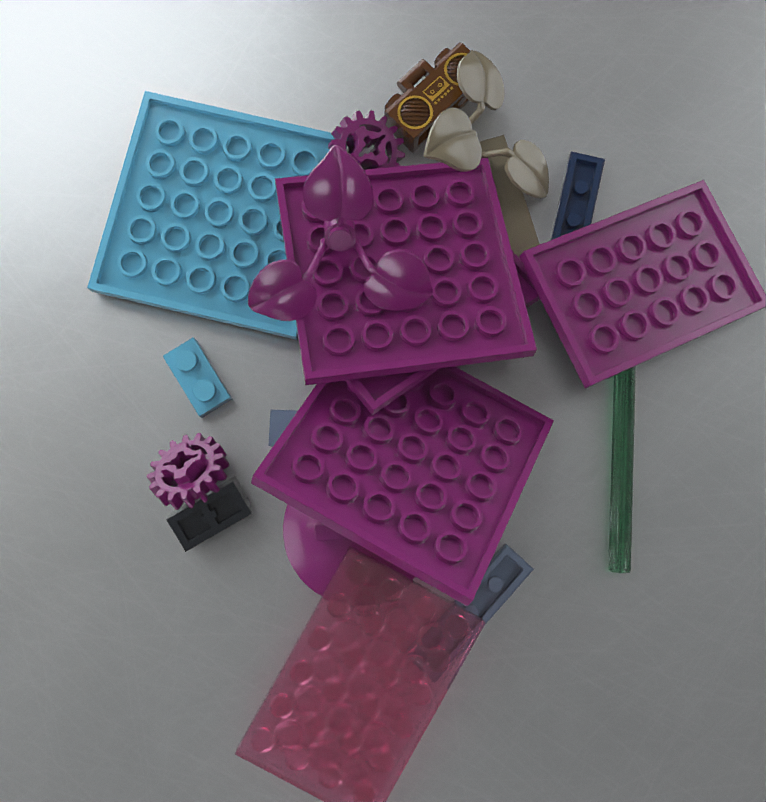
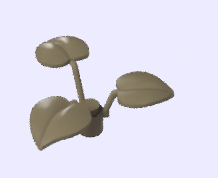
[424,50,549,199]

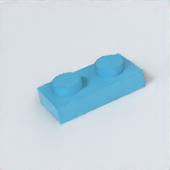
[163,337,232,418]

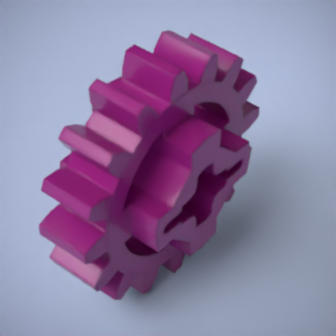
[328,110,405,170]
[147,433,230,510]

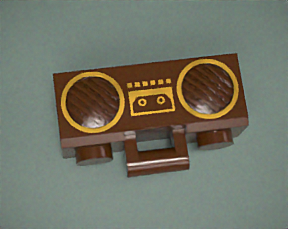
[384,42,470,153]

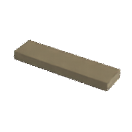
[479,135,540,257]

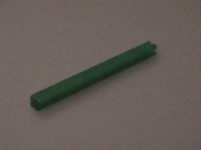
[609,366,636,573]

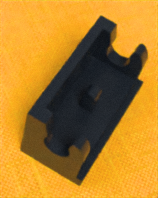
[166,476,252,552]

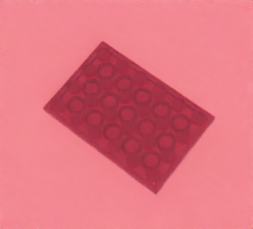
[235,546,485,802]

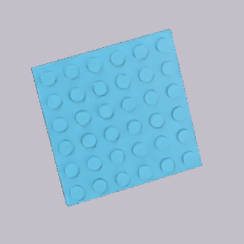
[87,91,347,340]

